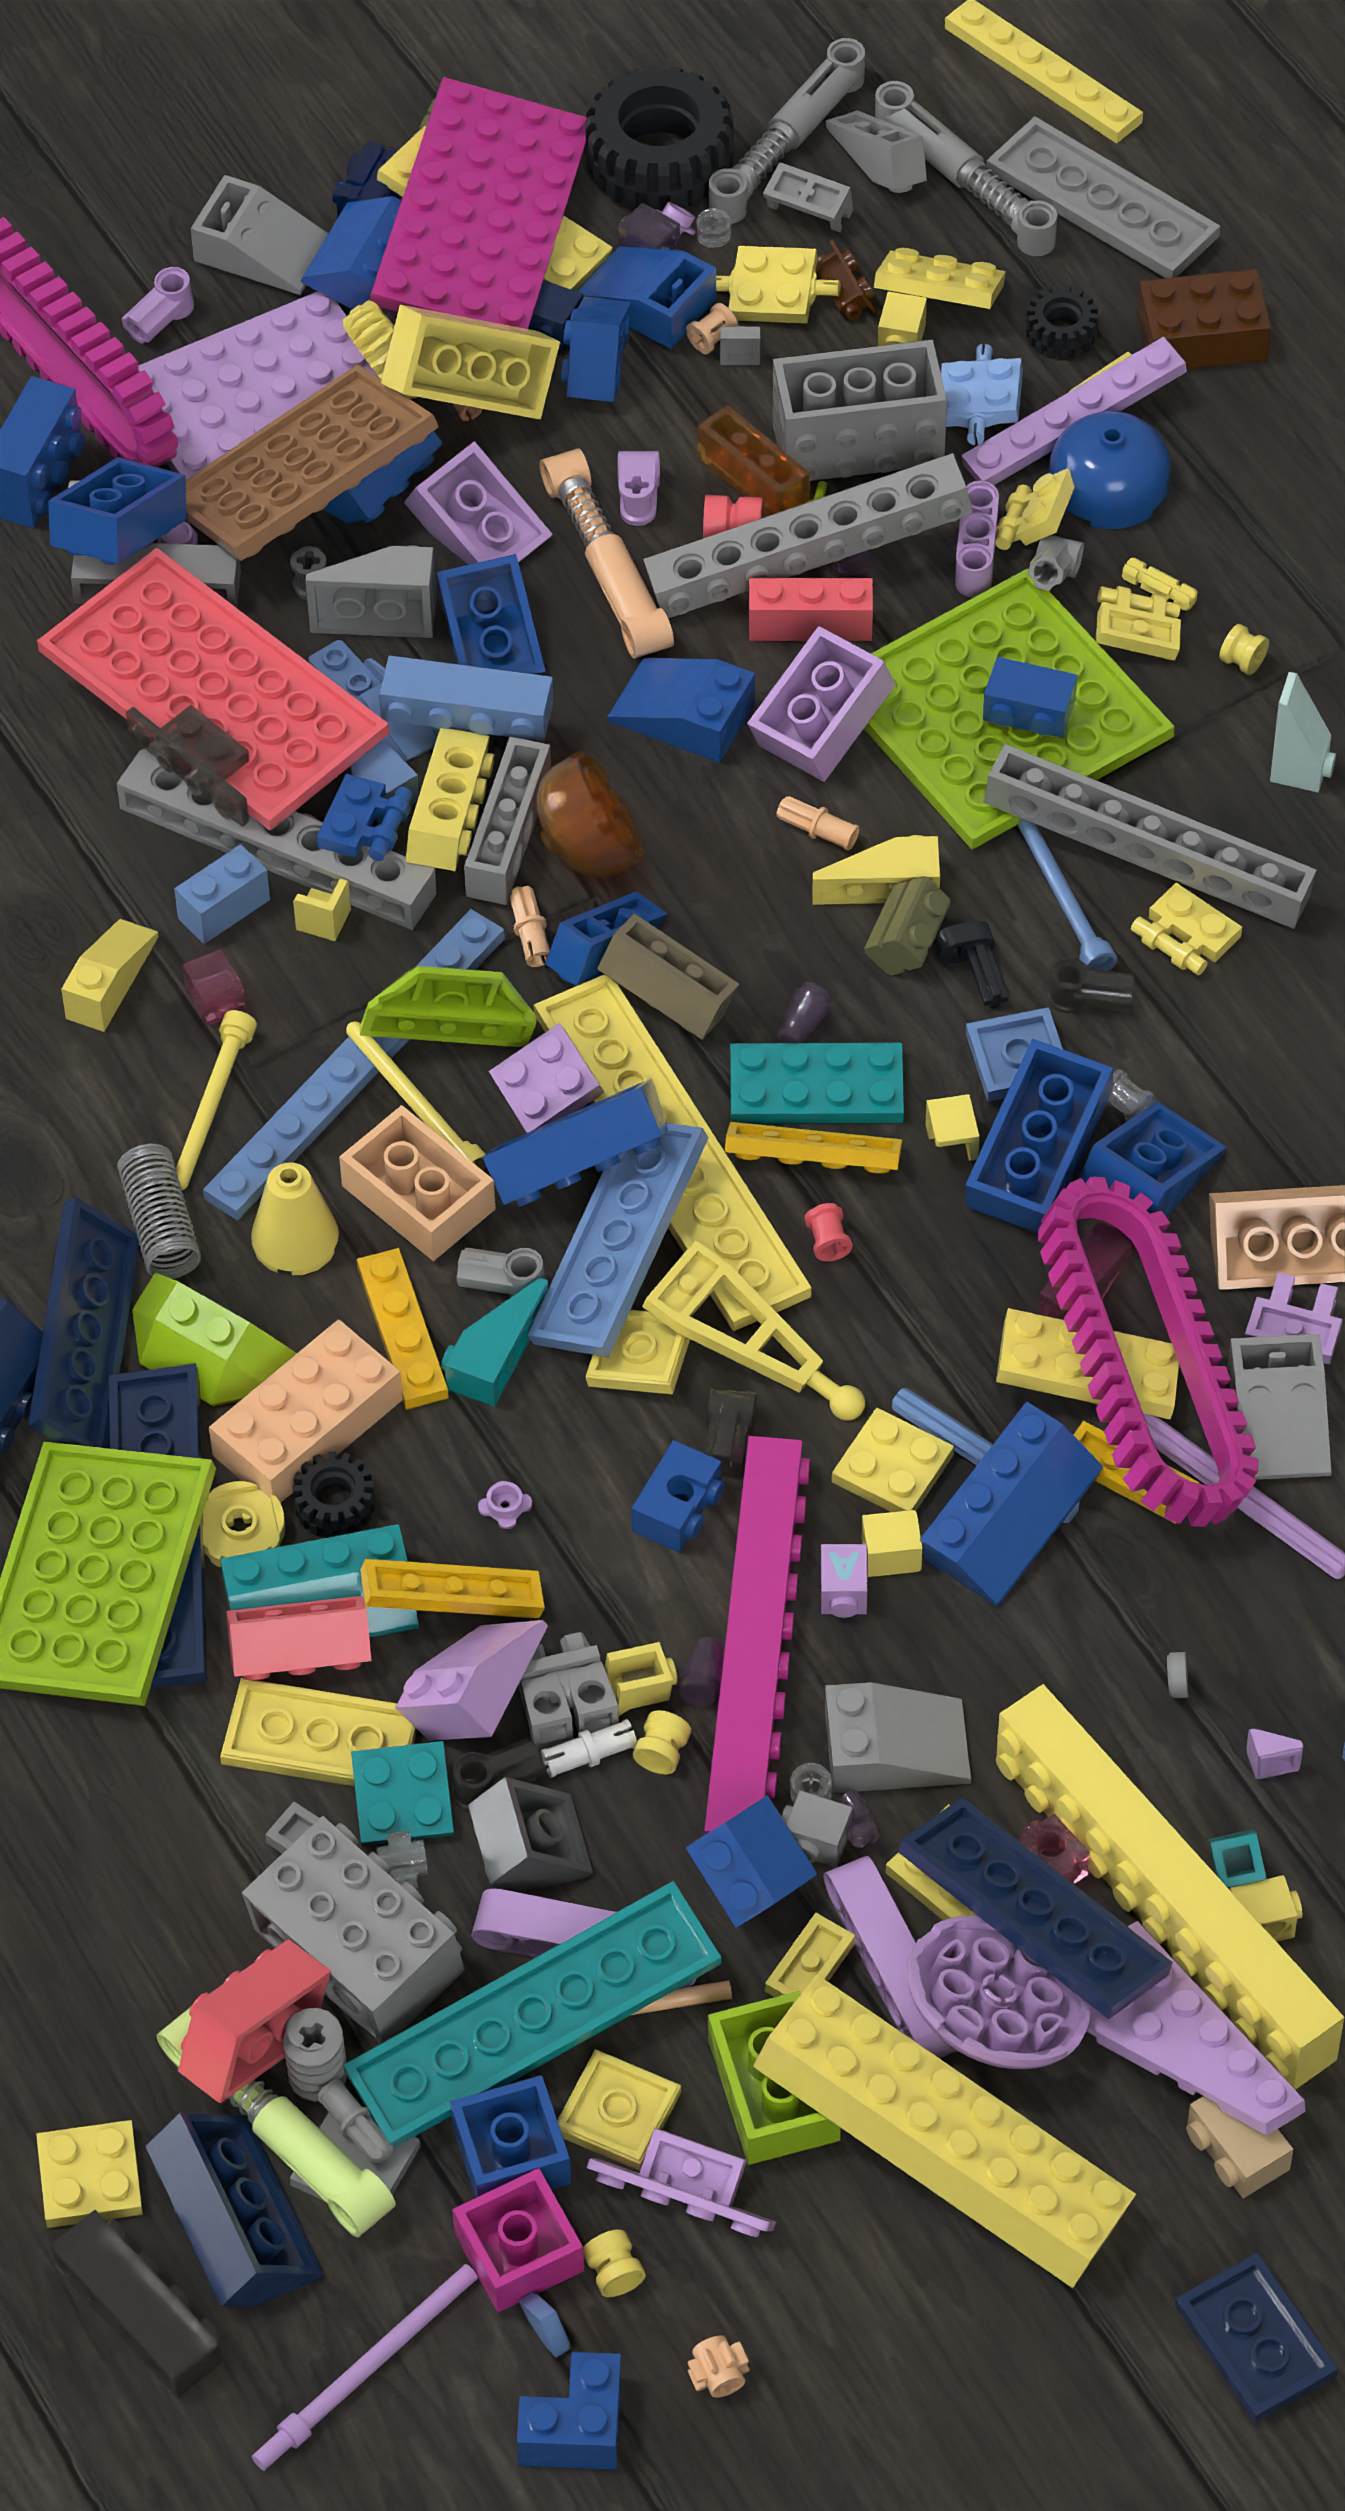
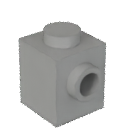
[782,1791,853,1868]

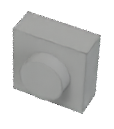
[720,326,760,365]
[265,1802,320,1854]

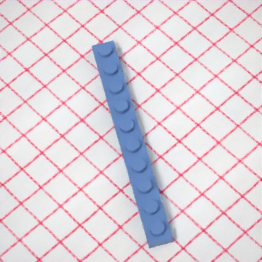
[203,909,505,1221]

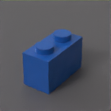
[983,657,1077,738]

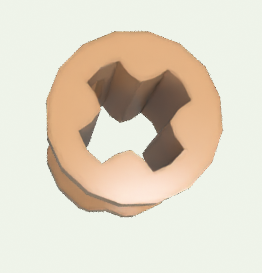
[686,303,739,354]

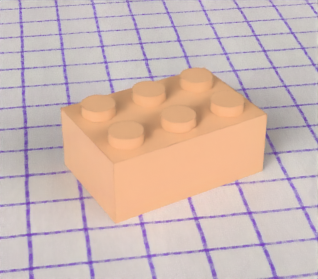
[339,1105,496,1262]

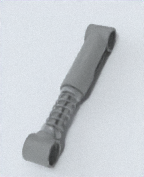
[709,38,865,224]
[875,81,1058,256]

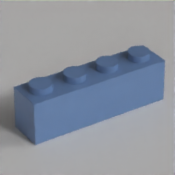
[379,656,554,742]

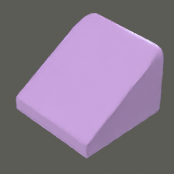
[1246,1729,1303,1779]

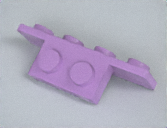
[587,2128,776,2237]

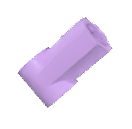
[122,267,194,344]

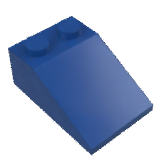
[436,554,546,675]
[608,658,755,763]
[1079,1101,1227,1217]

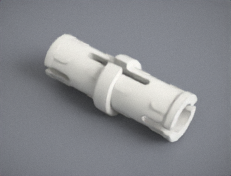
[541,1719,637,1778]

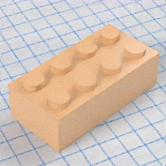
[209,1319,403,1503]

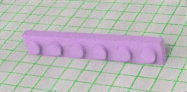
[961,337,1187,485]

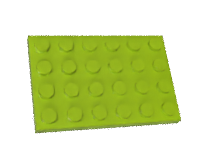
[0,1442,216,1706]

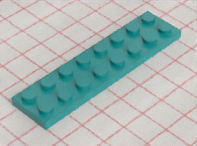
[343,1881,722,2148]

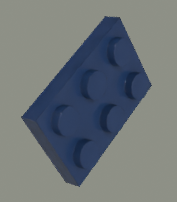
[1175,2252,1338,2423]

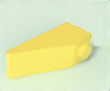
[812,835,940,905]
[61,919,159,1032]

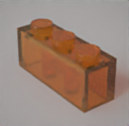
[698,405,810,516]

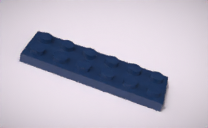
[28,1197,139,1448]
[898,1797,1173,2020]

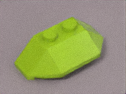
[359,966,537,1047]
[132,1272,297,1407]

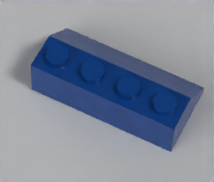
[482,1078,667,1207]
[920,1401,1103,1607]

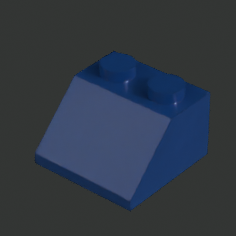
[686,1795,818,1928]

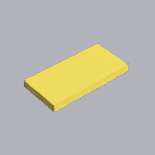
[220,1678,417,1787]

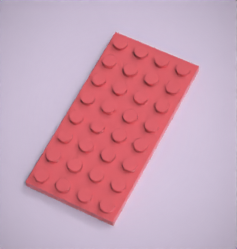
[37,547,389,831]

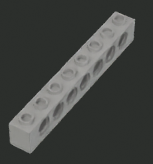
[643,453,973,618]
[984,744,1317,929]
[117,748,437,930]

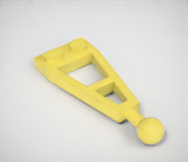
[642,1240,865,1421]

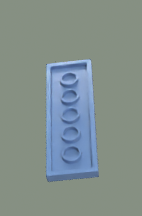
[528,1122,709,1357]

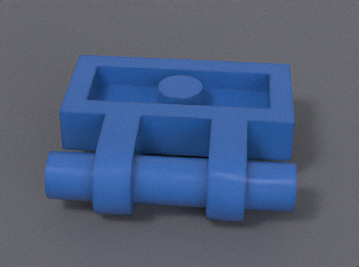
[316,774,413,861]

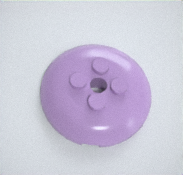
[908,1915,1091,2069]

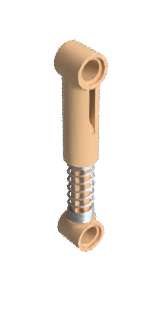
[539,448,674,659]

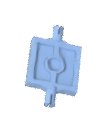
[941,344,1023,445]

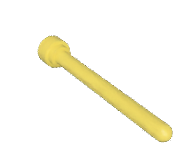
[173,1010,257,1190]
[346,1021,486,1170]

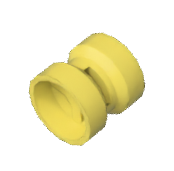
[633,1710,691,1775]
[583,2229,645,2297]

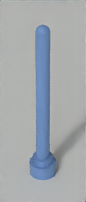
[1018,819,1117,976]

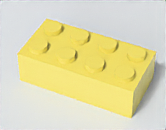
[381,305,560,420]

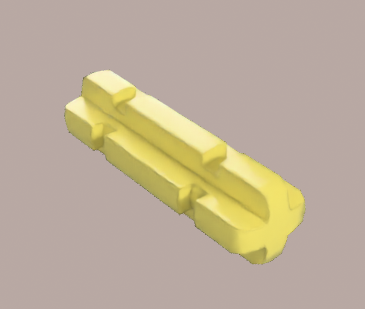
[1122,558,1198,611]

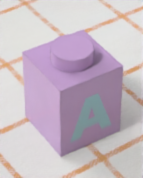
[821,1544,867,1618]

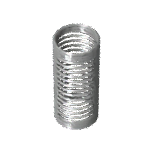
[117,1144,201,1279]

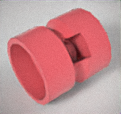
[703,495,763,539]

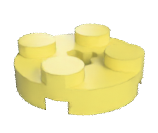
[203,1481,285,1567]

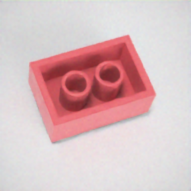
[178,1939,331,2103]

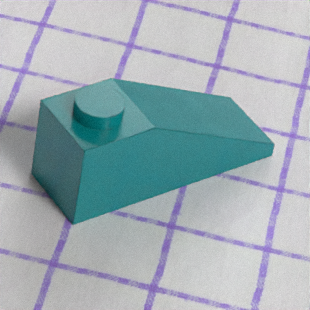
[441,1277,548,1407]

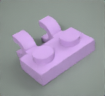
[1245,1272,1342,1365]

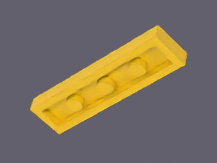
[725,1122,902,1173]
[357,1248,448,1410]
[360,1559,545,1618]

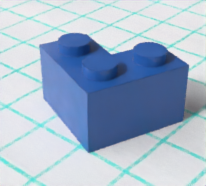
[561,296,631,402]
[517,2352,622,2469]

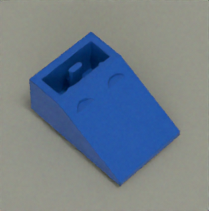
[577,246,716,349]

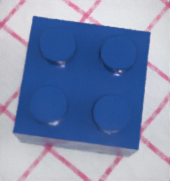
[450,2075,571,2198]

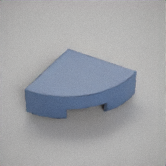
[518,2292,570,2358]

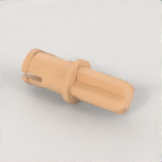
[777,796,860,851]
[510,886,550,967]

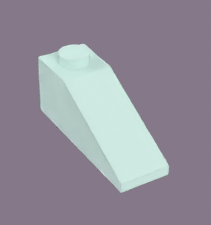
[1270,672,1336,793]

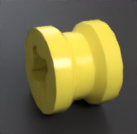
[1219,624,1269,675]

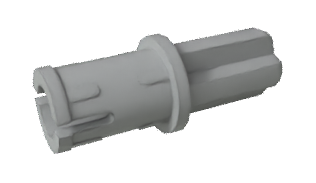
[317,2079,394,2165]

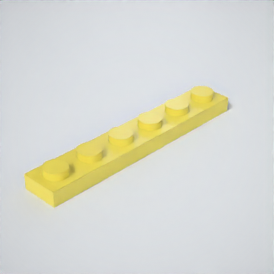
[945,0,1143,144]

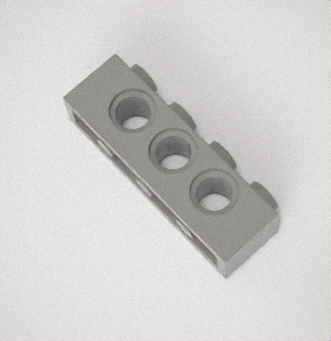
[464,737,551,905]

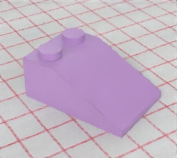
[404,441,553,565]
[395,1620,548,1741]

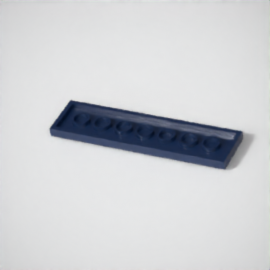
[109,1363,208,1689]

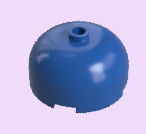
[1049,411,1171,529]

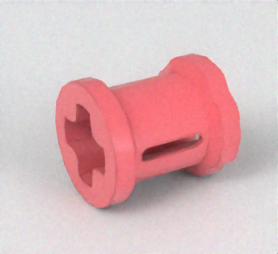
[804,1203,853,1261]

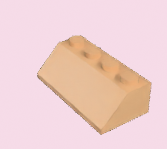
[1209,1185,1345,1290]

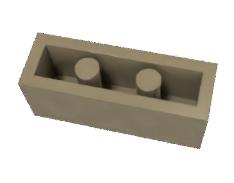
[597,914,740,1040]

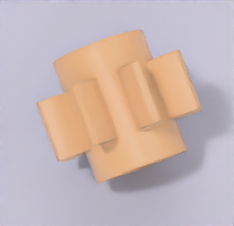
[688,2336,750,2398]

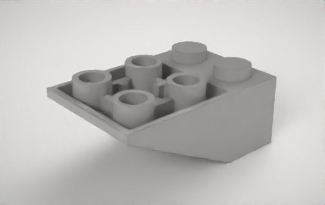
[191,175,328,295]
[1227,1334,1331,1480]

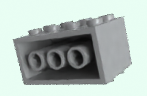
[773,340,947,484]
[241,1816,465,2044]

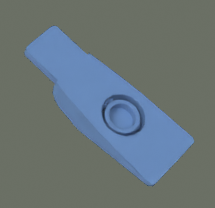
[309,640,439,763]

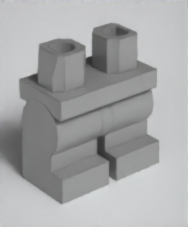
[518,1632,619,1750]

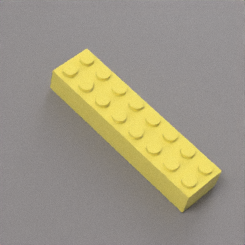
[753,1974,1136,2288]

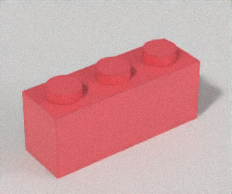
[749,578,873,641]
[226,1596,371,1680]

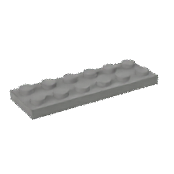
[986,116,1220,278]

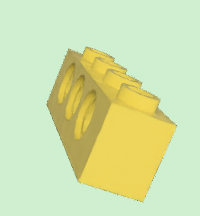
[406,728,495,871]

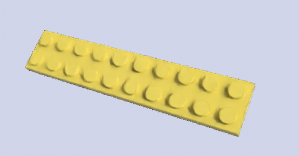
[534,974,812,1332]

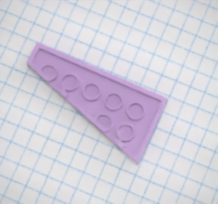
[1087,1921,1306,2136]

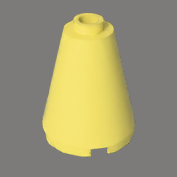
[251,1163,339,1276]

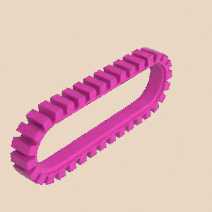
[0,217,178,468]
[1038,1177,1258,1527]

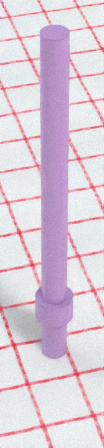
[252,2264,478,2471]

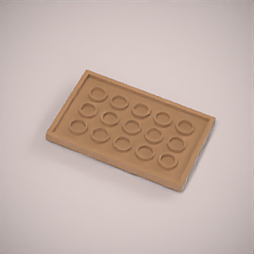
[186,364,439,561]

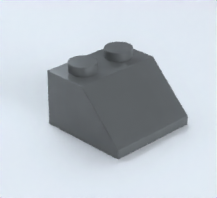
[468,1777,593,1893]

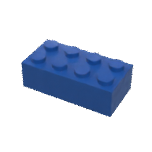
[965,1038,1113,1233]

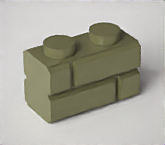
[864,876,951,976]

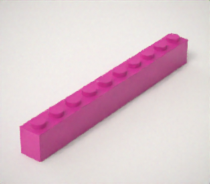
[704,1436,810,1835]

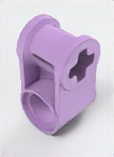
[618,451,660,526]

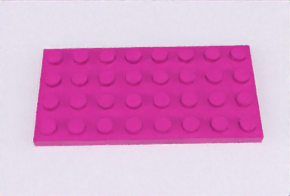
[369,77,587,329]

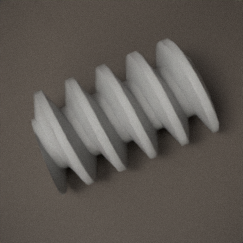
[283,2008,347,2102]

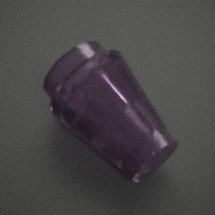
[777,982,832,1043]
[677,1637,723,1707]

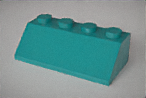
[220,1524,419,1638]

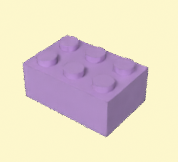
[747,626,896,782]

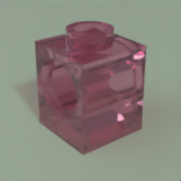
[183,949,245,1026]
[1018,1813,1090,1884]

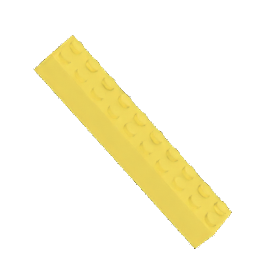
[996,1684,1344,2090]

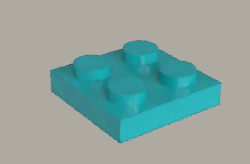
[351,1741,454,1846]

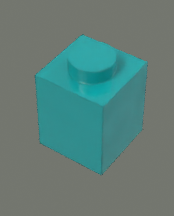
[1208,1829,1266,1888]

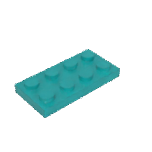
[730,1043,904,1124]

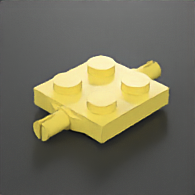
[716,246,841,323]

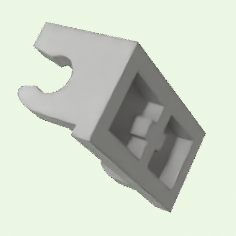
[763,162,854,232]

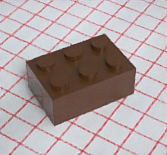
[1137,269,1271,369]

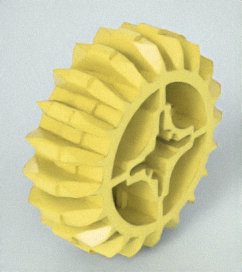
[343,300,417,399]

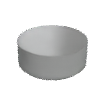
[1167,1652,1188,1698]

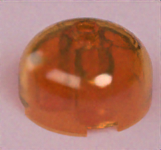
[536,750,644,878]

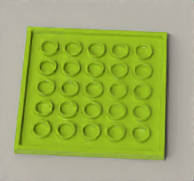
[864,568,1175,850]

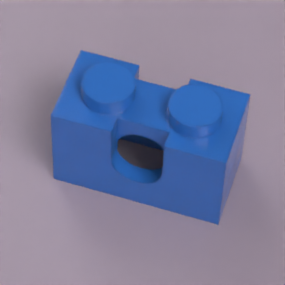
[631,1440,725,1553]

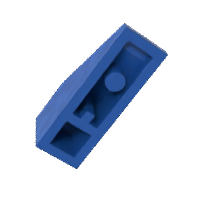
[545,891,668,986]

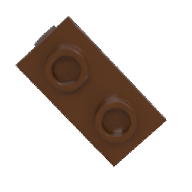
[816,239,878,320]

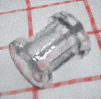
[1107,1069,1156,1121]

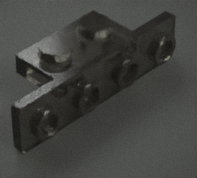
[126,705,250,827]

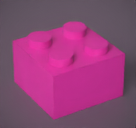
[452,2168,584,2313]

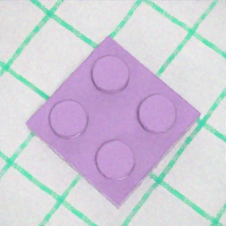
[489,1023,604,1133]

